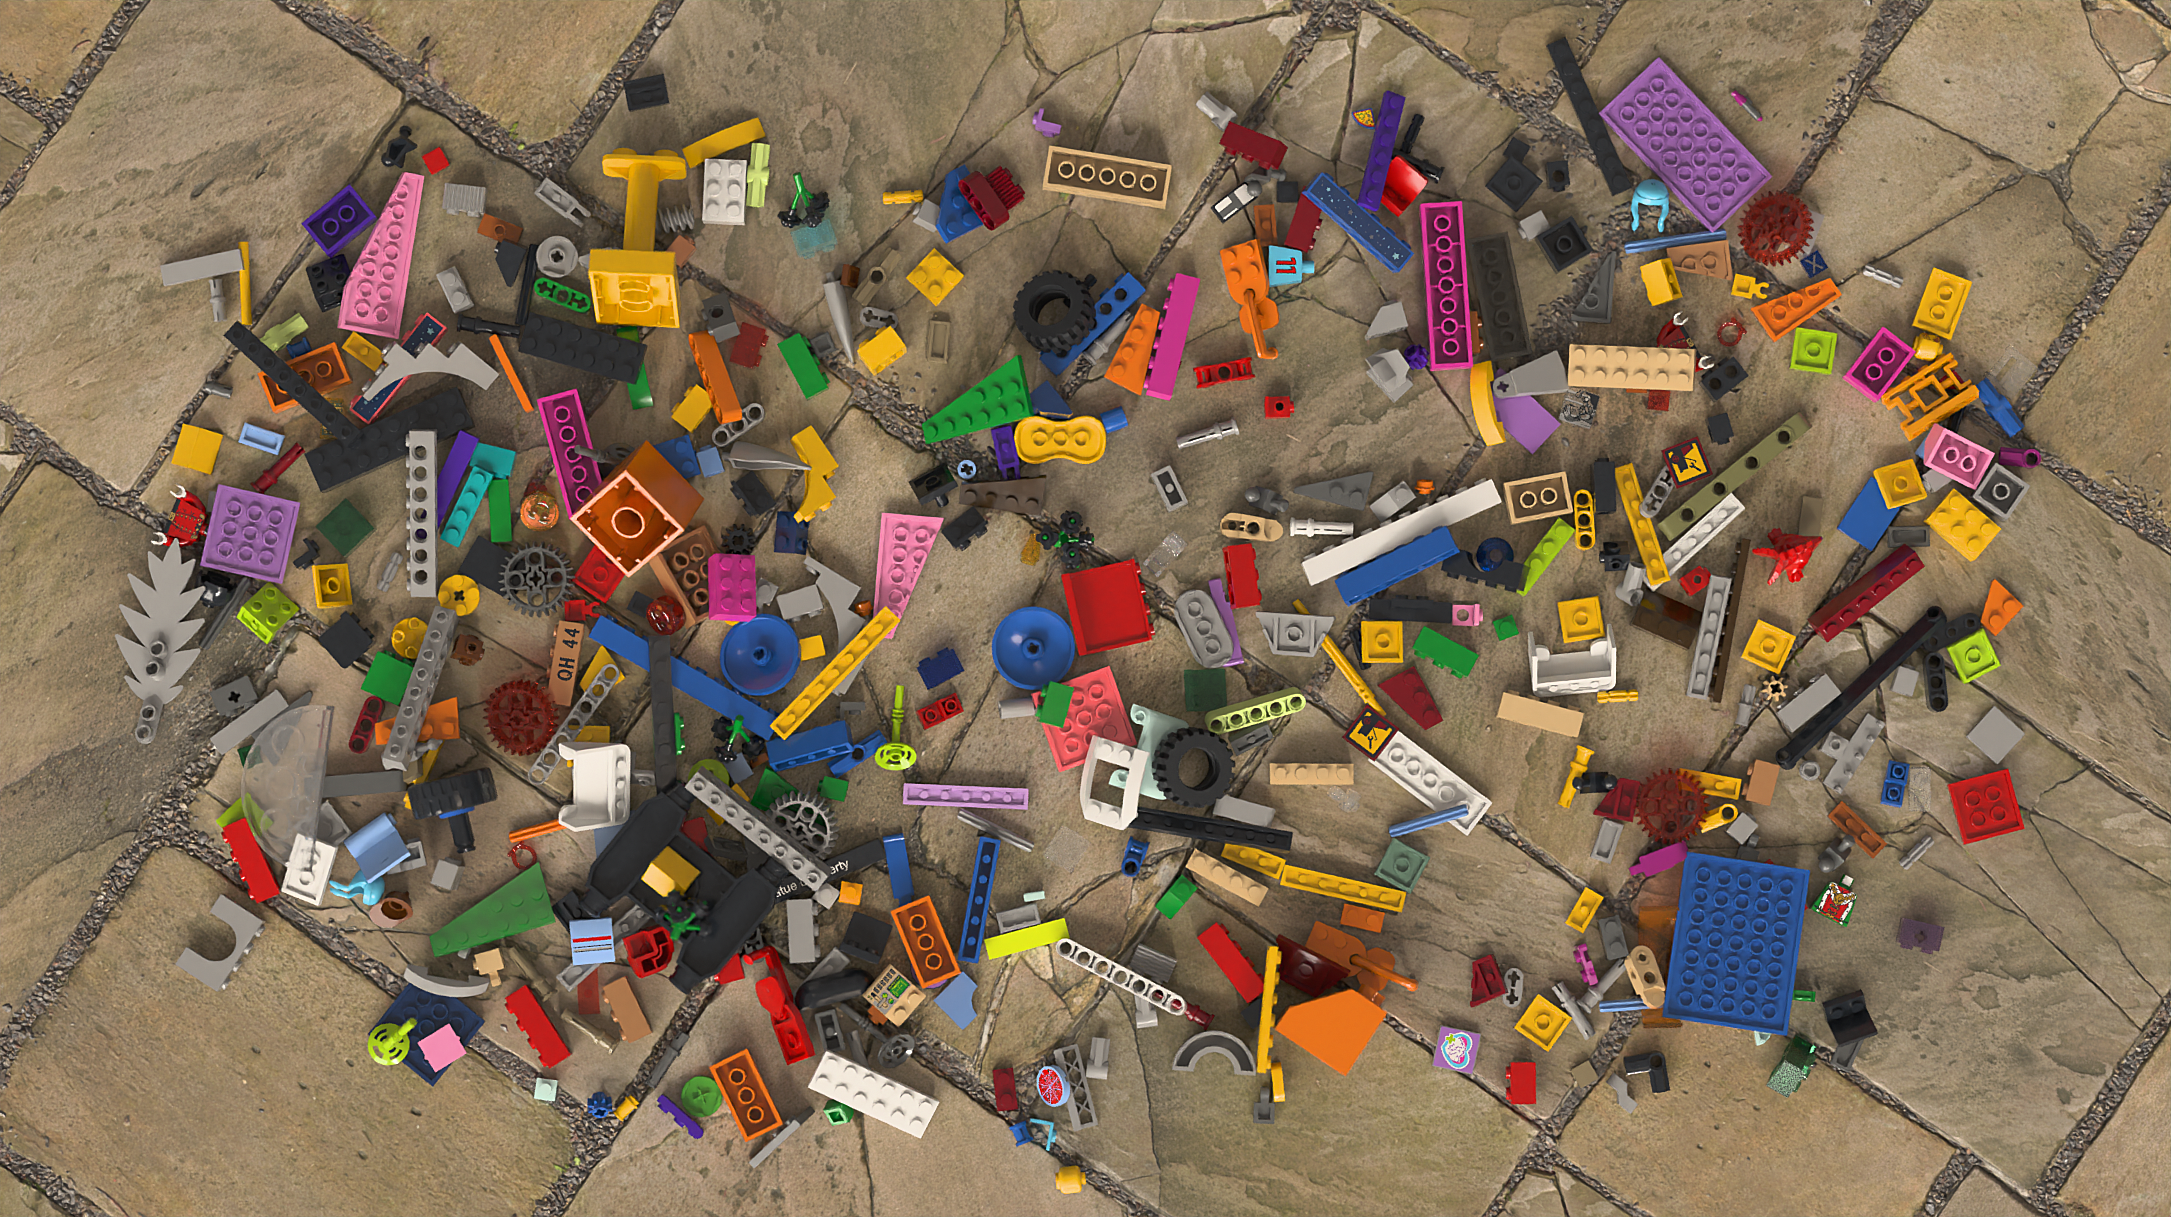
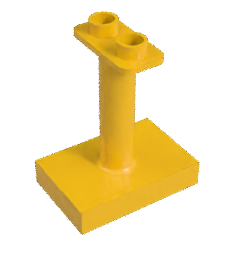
[589,148,687,328]

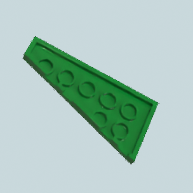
[922,355,1034,444]
[429,862,556,958]

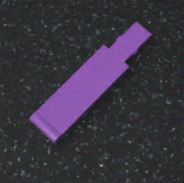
[1208,578,1244,667]

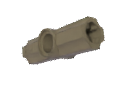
[851,247,903,307]

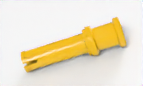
[1557,745,1594,808]

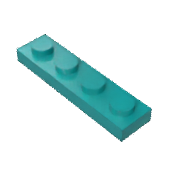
[440,464,494,548]

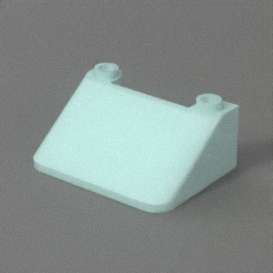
[1109,704,1189,800]

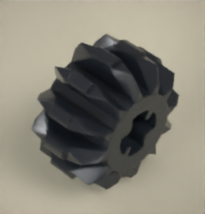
[721,524,756,555]

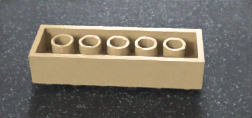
[1043,146,1172,209]
[1568,344,1696,391]

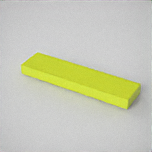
[984,918,1070,960]

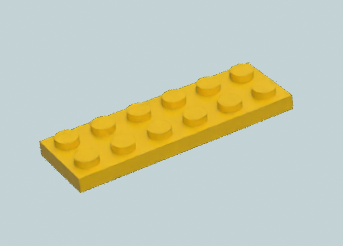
[1256,946,1281,1073]

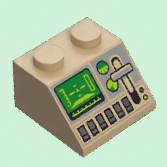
[862,964,926,1027]

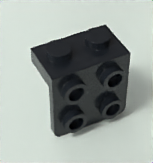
[319,611,376,669]

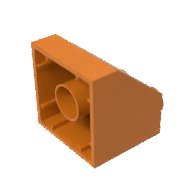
[570,440,704,578]
[1272,983,1387,1076]

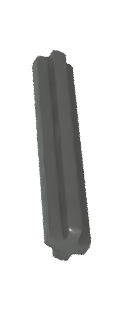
[199,577,252,650]

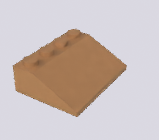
[648,525,721,629]

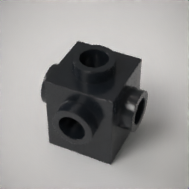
[1599,541,1630,572]

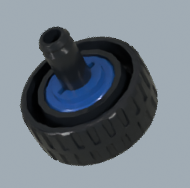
[407,767,498,854]

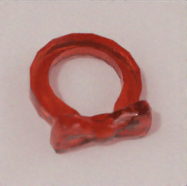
[1717,317,1747,347]
[507,840,537,870]

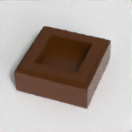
[840,264,860,288]

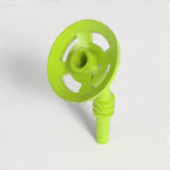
[875,685,916,770]
[368,1018,417,1065]

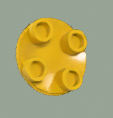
[391,617,428,659]

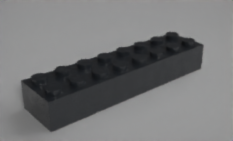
[304,387,476,493]

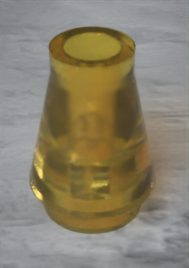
[1020,534,1041,566]

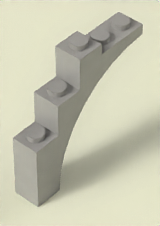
[360,341,499,401]

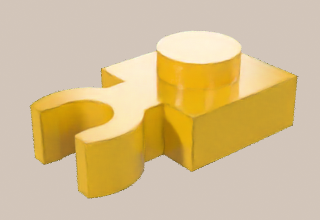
[1730,274,1769,299]

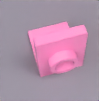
[1452,604,1483,626]

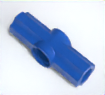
[1976,377,2025,437]
[827,729,888,778]

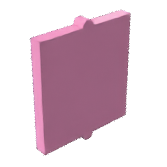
[418,1024,467,1072]

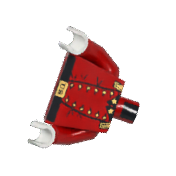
[1655,311,1714,373]
[151,484,209,548]

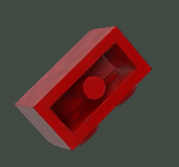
[1505,1062,1536,1104]

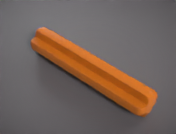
[509,818,567,842]

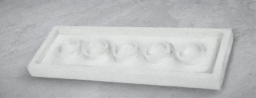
[1368,731,1492,836]
[808,1049,939,1139]

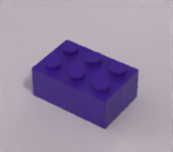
[301,184,378,258]

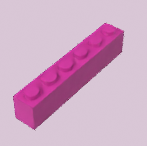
[1143,273,1200,401]

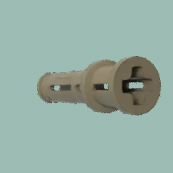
[507,945,558,1003]
[560,1007,621,1055]

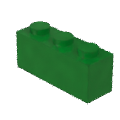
[777,333,830,401]
[1411,626,1479,679]

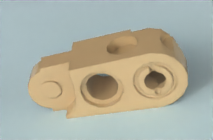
[1220,513,1283,542]
[1625,945,1666,1009]

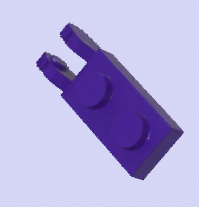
[991,425,1021,479]
[657,1094,704,1140]

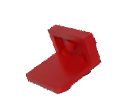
[1381,155,1428,217]

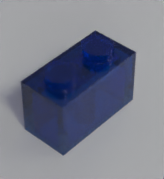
[916,647,965,690]

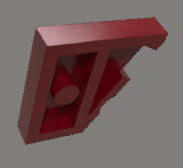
[1593,778,1641,823]
[1470,954,1509,1008]

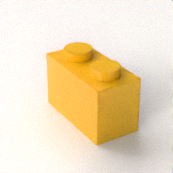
[1640,258,1683,306]
[671,384,712,433]

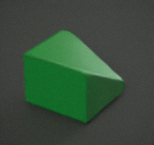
[823,1099,854,1126]

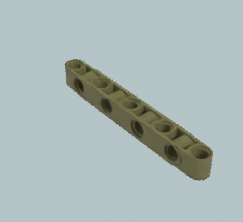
[1657,410,1813,541]

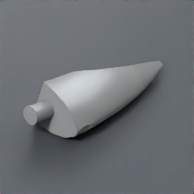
[823,271,855,363]
[722,441,812,470]

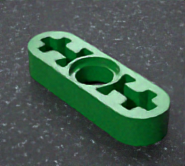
[534,278,592,313]

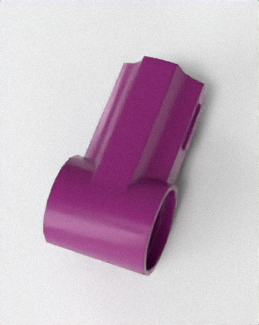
[1998,447,2041,469]

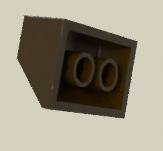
[1630,587,1703,651]

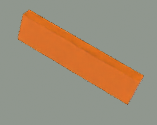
[489,334,534,413]

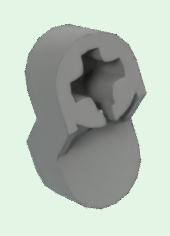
[1606,1073,1638,1114]

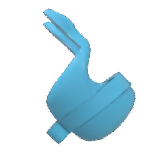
[1631,179,1669,233]
[329,870,385,906]

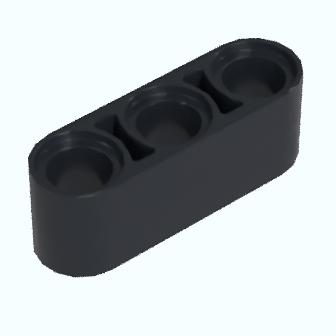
[1922,652,1948,713]

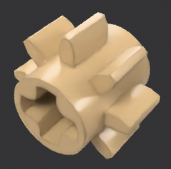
[1761,676,1788,702]

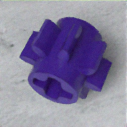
[1404,344,1429,370]

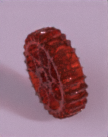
[1738,190,1815,267]
[483,679,559,756]
[1633,768,1710,845]

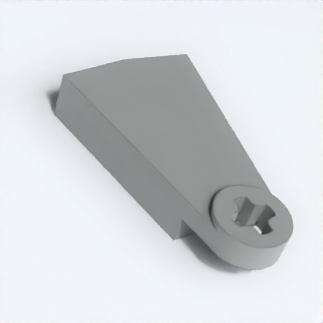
[1491,350,1569,399]

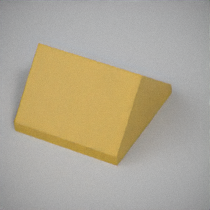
[171,424,223,475]
[312,563,353,609]
[642,846,700,897]

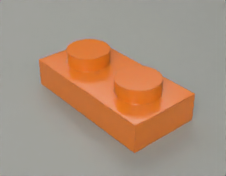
[1340,903,1385,933]

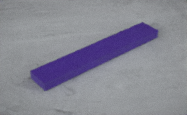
[417,429,480,539]

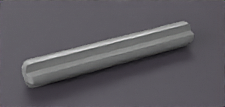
[957,809,1035,852]

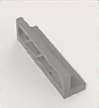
[1053,1044,1098,1131]

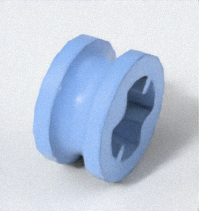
[958,460,976,479]

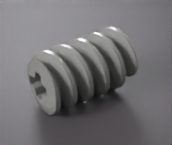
[655,203,695,235]

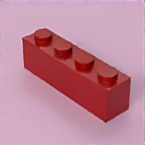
[221,816,282,903]
[1196,922,1265,1003]
[504,984,572,1069]

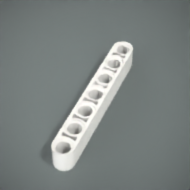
[1056,938,1187,1015]

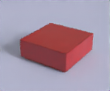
[422,147,450,175]

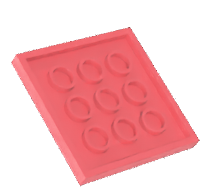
[1031,666,1137,772]

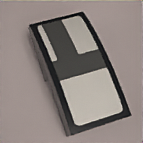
[1210,182,1258,224]

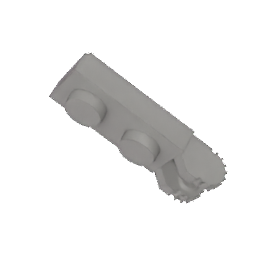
[534,177,591,228]

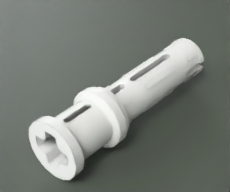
[1290,517,1353,537]

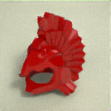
[1752,528,1823,585]

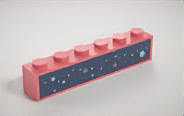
[349,313,449,425]

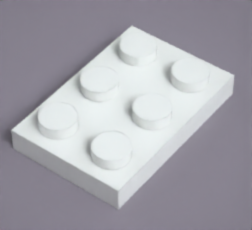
[281,832,338,906]

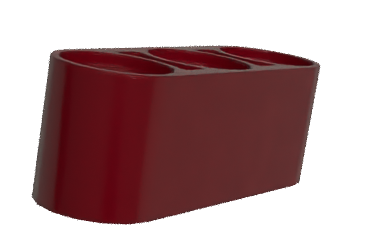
[958,171,1010,231]
[348,696,385,754]

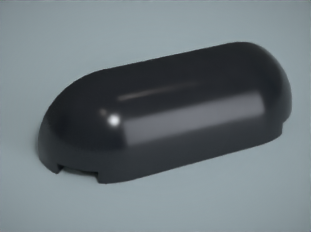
[795,968,875,1010]

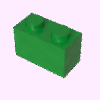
[1035,681,1074,728]

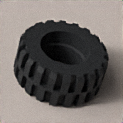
[1013,270,1096,353]
[1152,727,1236,808]

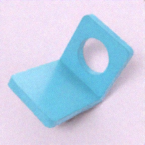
[1030,1118,1057,1150]

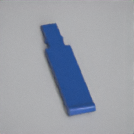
[882,833,915,907]

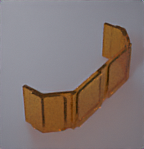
[1638,905,1683,1029]

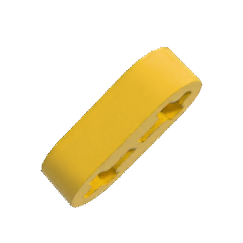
[1270,1062,1285,1102]

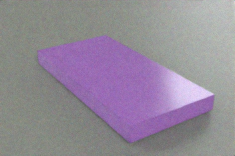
[1490,368,1560,454]

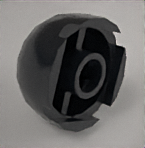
[194,570,238,608]

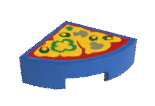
[1351,108,1376,129]

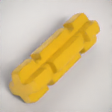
[883,190,923,204]
[1597,689,1638,703]

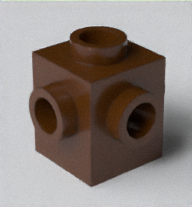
[450,634,485,666]

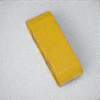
[1572,489,1595,551]

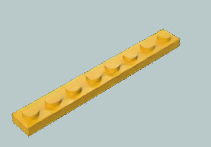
[770,606,901,740]

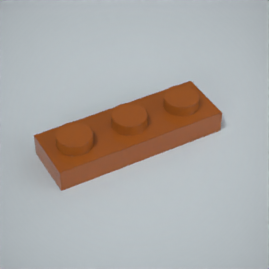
[1827,801,1887,859]

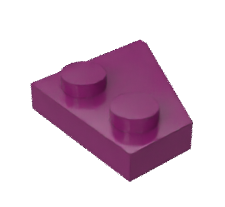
[1573,943,1598,985]

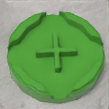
[681,1075,723,1117]

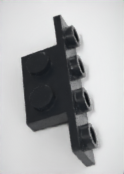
[1369,595,1453,623]

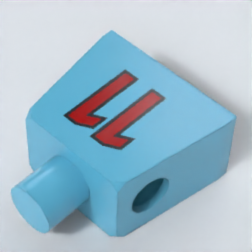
[1268,246,1314,287]

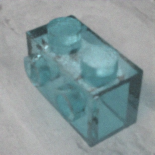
[790,219,838,260]

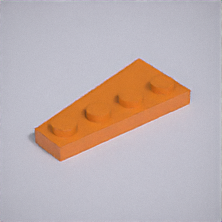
[1750,278,1842,342]
[1104,303,1160,396]
[375,697,460,745]

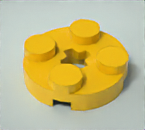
[438,575,480,616]

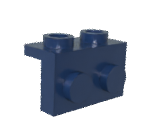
[774,511,810,555]

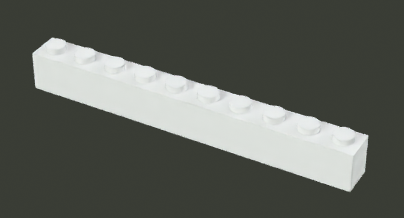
[1301,478,1502,586]

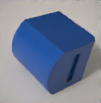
[1100,406,1128,434]

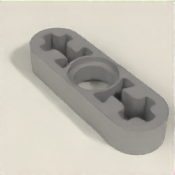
[1639,465,1675,518]

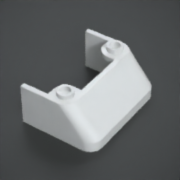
[1528,624,1616,697]

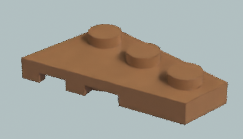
[1666,239,1733,281]

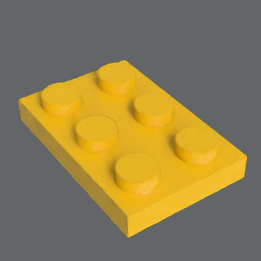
[1911,267,1972,340]

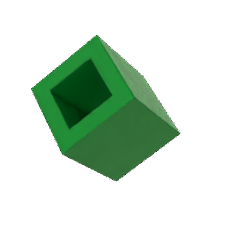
[817,776,849,802]

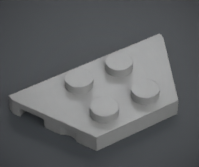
[1256,611,1336,657]

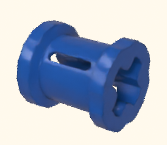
[286,337,312,359]
[1009,1120,1034,1147]

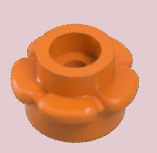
[1414,479,1435,494]
[854,600,874,617]

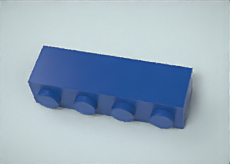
[766,720,854,772]

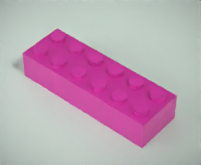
[537,388,603,521]

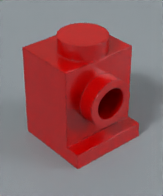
[1264,396,1294,419]
[1678,565,1711,597]

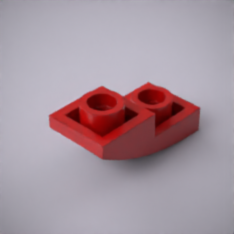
[916,693,964,730]

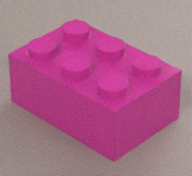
[1842,327,1916,403]
[708,553,756,622]

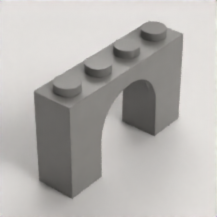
[175,894,266,992]

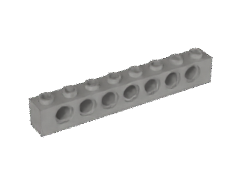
[406,429,438,597]
[382,606,459,771]
[685,766,833,892]

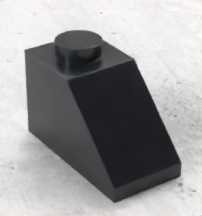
[494,238,528,287]

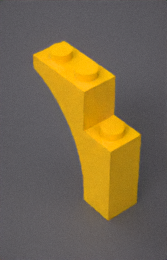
[790,425,839,523]

